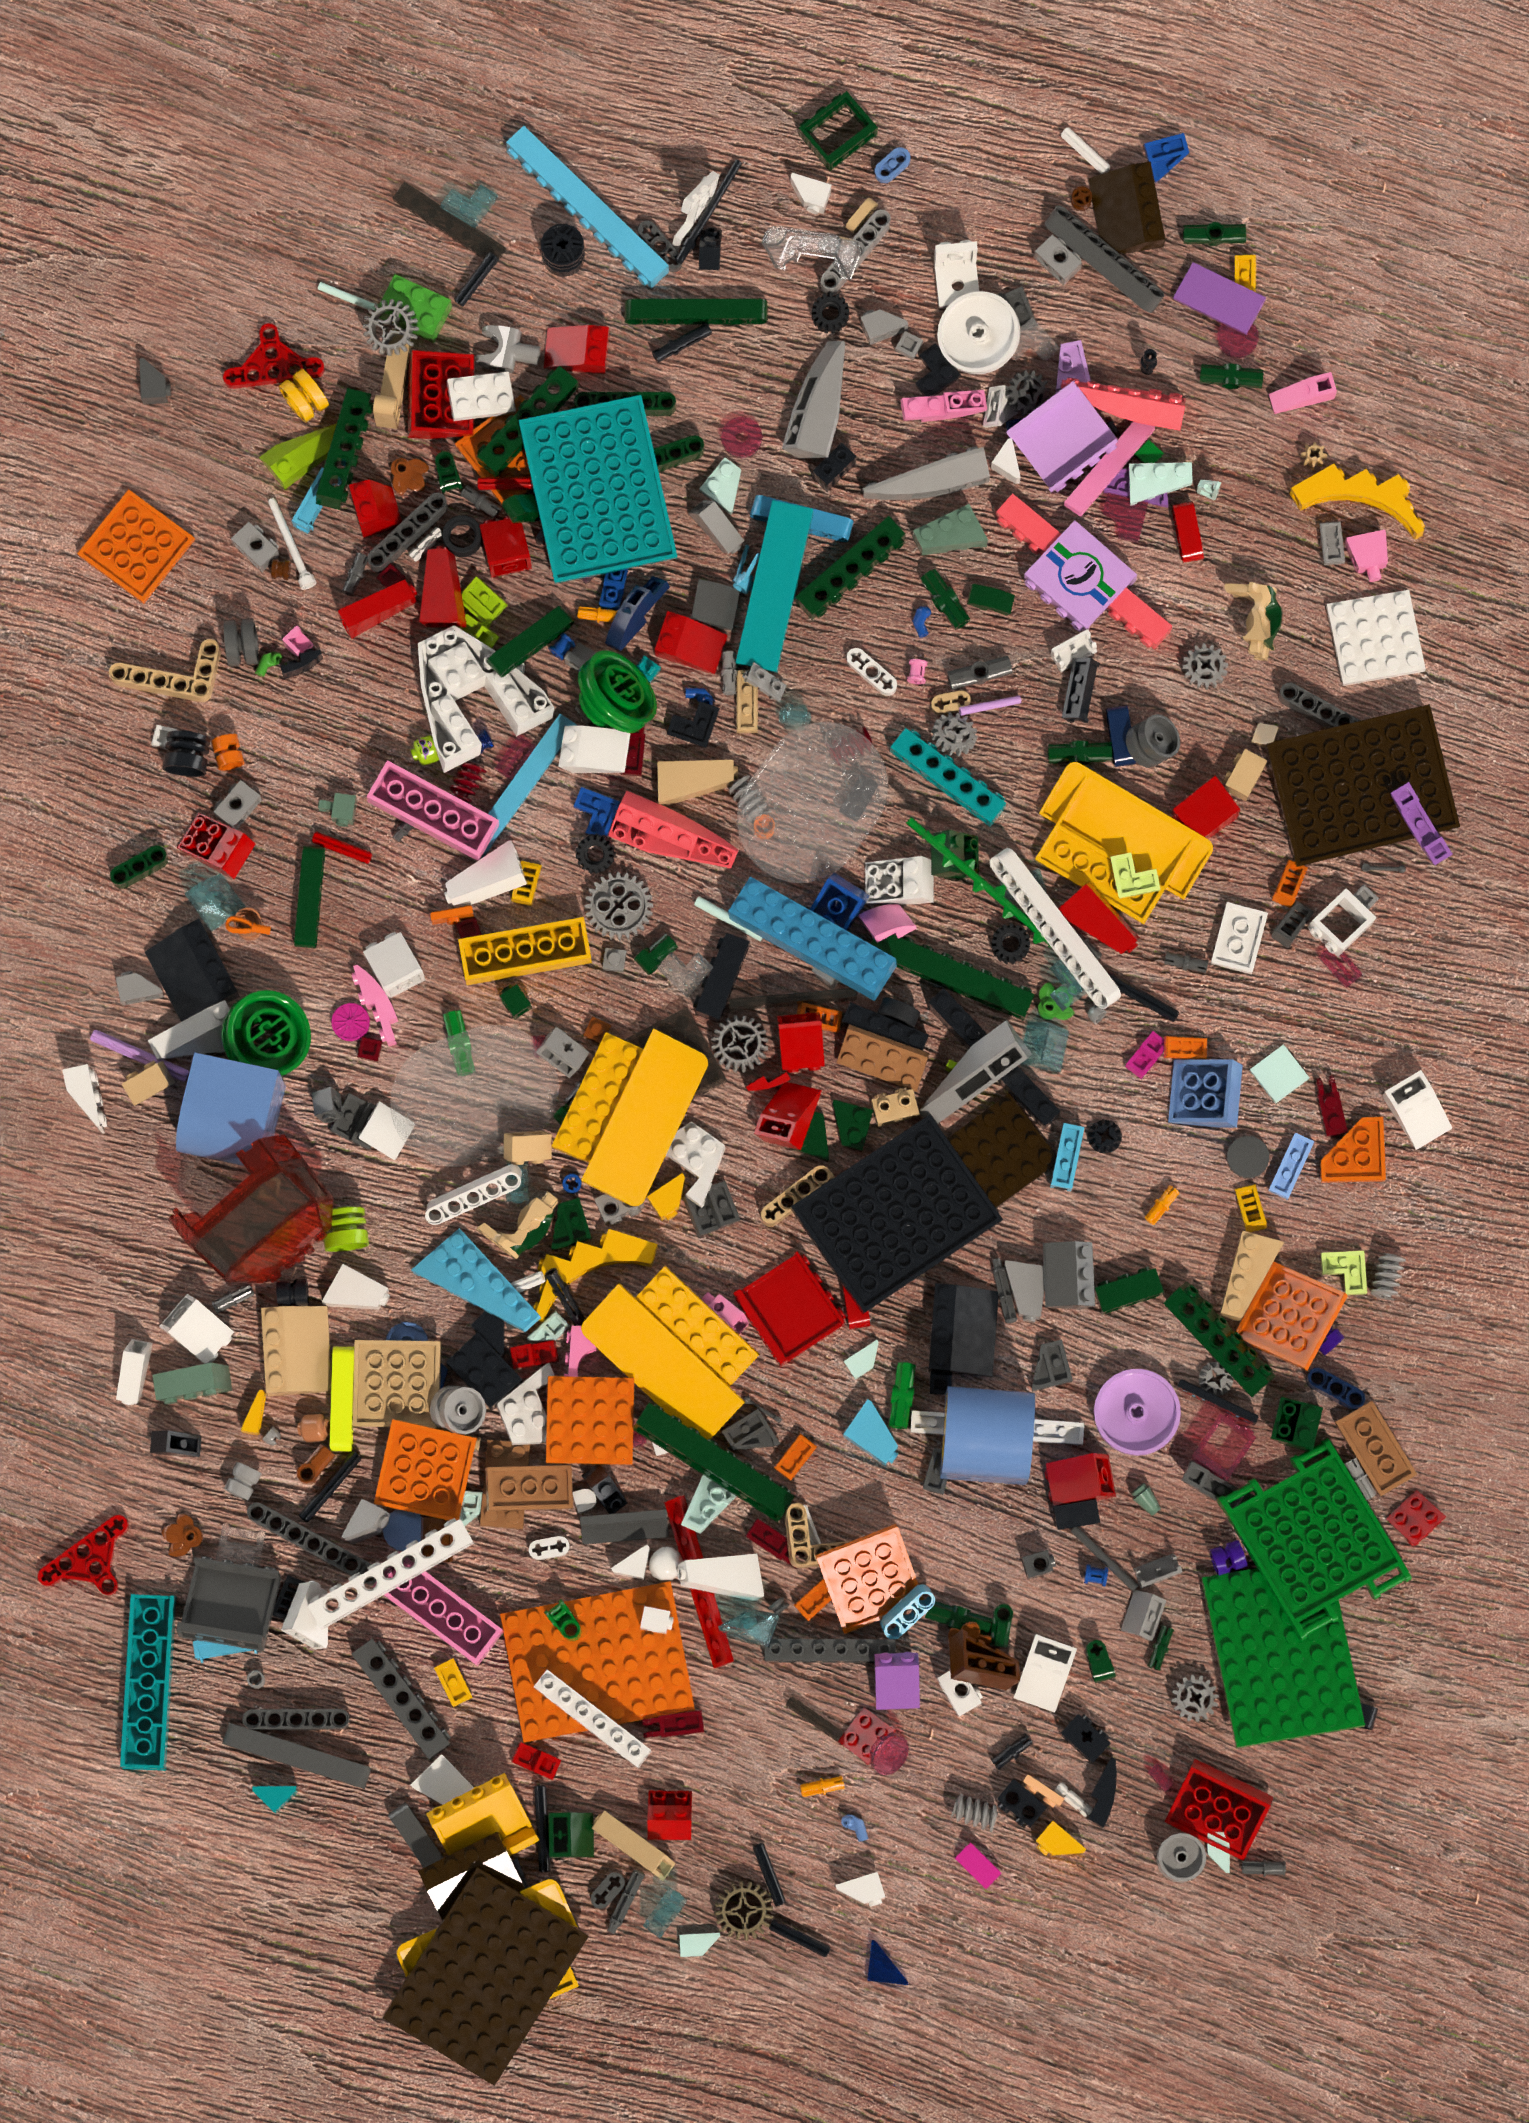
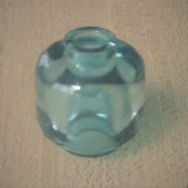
[779,703,811,731]

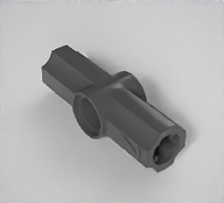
[947,656,1013,690]

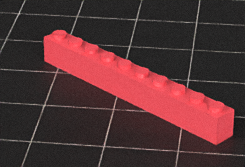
[995,493,1172,650]

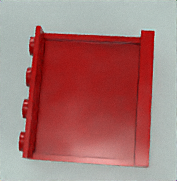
[733,1251,846,1367]

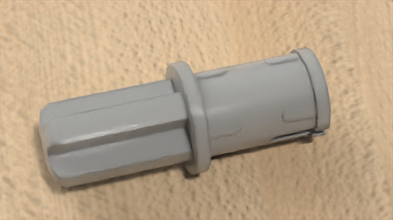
[1344,1458,1376,1500]

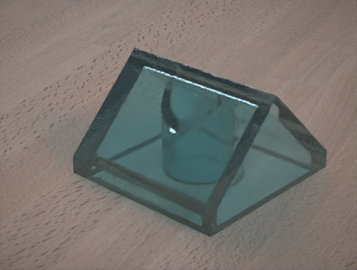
[1021,1022,1069,1073]
[718,1609,779,1647]

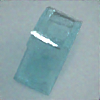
[506,1161,530,1204]
[643,1888,687,1939]

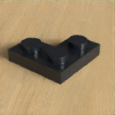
[915,343,961,397]
[667,701,720,748]

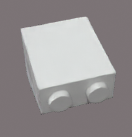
[363,932,425,999]
[159,1294,234,1364]

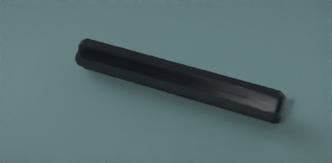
[1107,971,1179,1022]
[299,1451,361,1522]
[534,1785,551,1873]

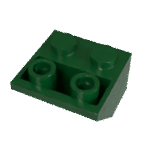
[931,830,979,878]
[1271,1397,1323,1451]
[549,1812,594,1858]

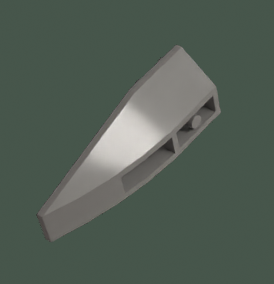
[782,341,845,458]
[862,446,990,500]
[919,1020,1032,1124]

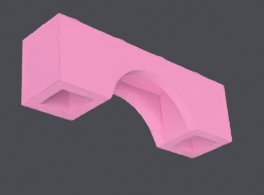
[564,1325,597,1377]

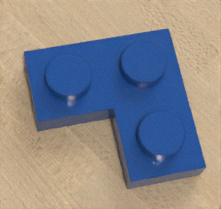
[573,787,621,838]

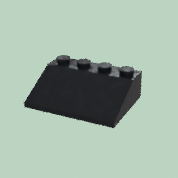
[145,918,240,1022]
[928,1283,999,1377]

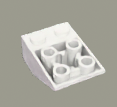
[865,856,934,904]
[63,1064,108,1134]
[1382,1070,1452,1150]
[1014,1635,1077,1713]

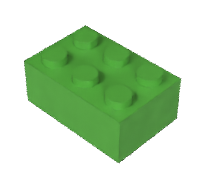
[379,274,452,343]

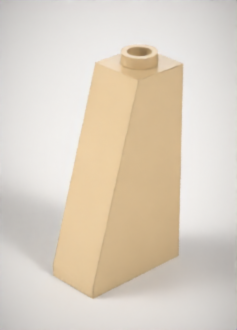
[657,760,738,807]
[592,1810,676,1881]

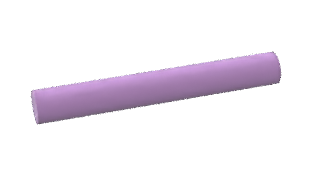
[959,695,1021,716]

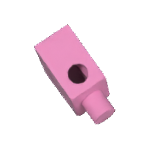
[1344,530,1388,582]
[702,1292,749,1335]

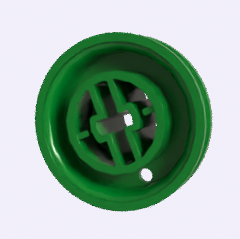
[578,650,657,733]
[222,990,311,1077]

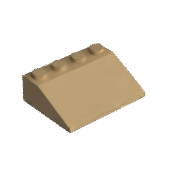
[261,1306,332,1397]

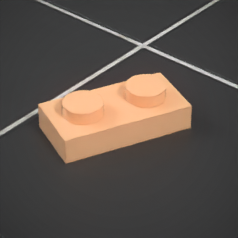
[1022,1775,1065,1808]

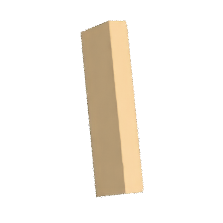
[737,670,758,733]

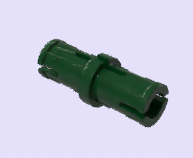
[1147,1625,1174,1671]

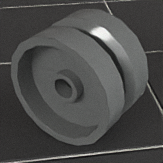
[223,618,259,667]
[1126,714,1180,768]

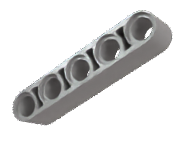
[821,209,891,296]

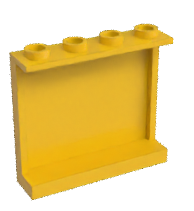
[426,1773,539,1856]

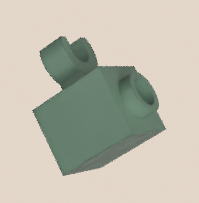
[318,793,357,827]

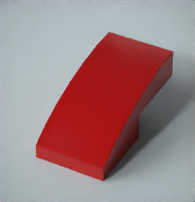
[745,1072,791,1091]
[510,1340,559,1369]
[511,1742,561,1780]

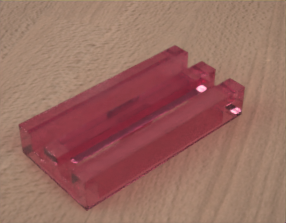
[495,735,536,781]
[1318,949,1363,989]

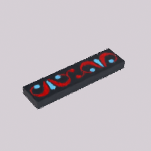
[1176,1379,1259,1426]

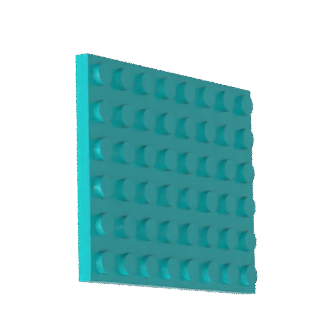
[518,395,677,584]

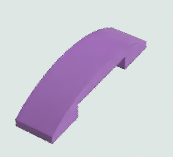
[1390,782,1453,866]

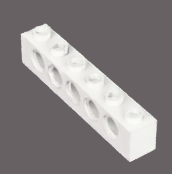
[534,1670,651,1768]

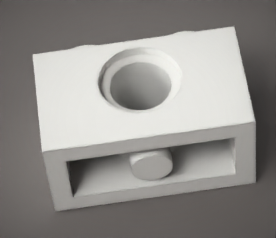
[937,1671,983,1718]

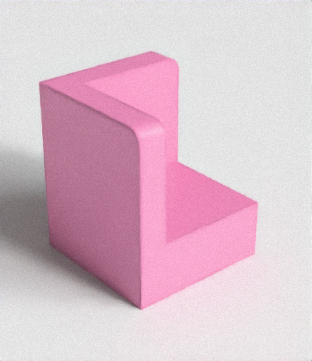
[282,625,314,660]

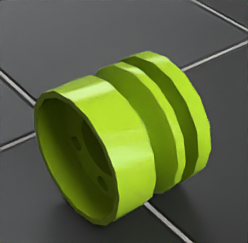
[320,1206,369,1252]

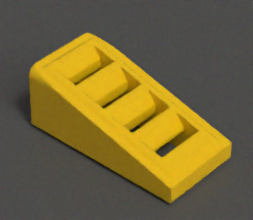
[511,861,542,906]
[1235,1184,1267,1233]
[241,1390,267,1435]

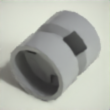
[223,1462,262,1501]

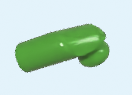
[255,651,283,677]

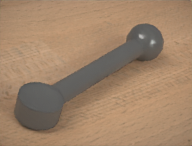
[1361,863,1406,873]
[743,1396,782,1423]

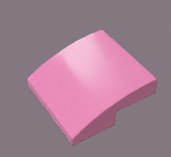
[858,904,917,943]

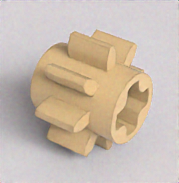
[1300,442,1327,470]

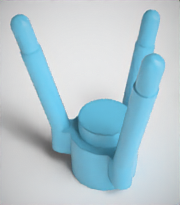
[732,545,760,594]

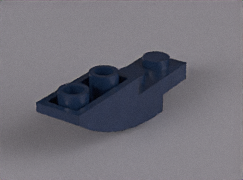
[605,576,670,651]

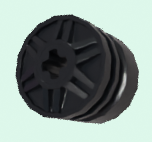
[541,224,585,277]
[162,731,211,777]

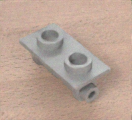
[742,662,786,702]

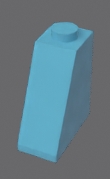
[843,1399,899,1466]

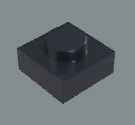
[930,1371,952,1395]

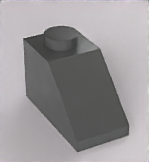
[139,358,172,405]

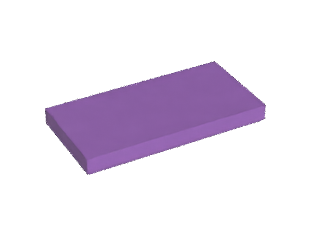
[1173,262,1266,335]

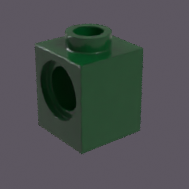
[499,984,532,1020]

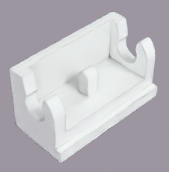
[1050,629,1097,673]

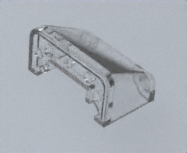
[762,226,861,280]

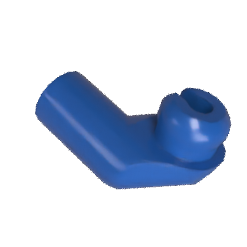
[912,606,931,638]

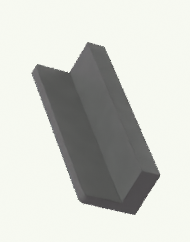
[580,1509,669,1545]

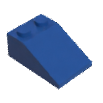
[810,873,870,931]

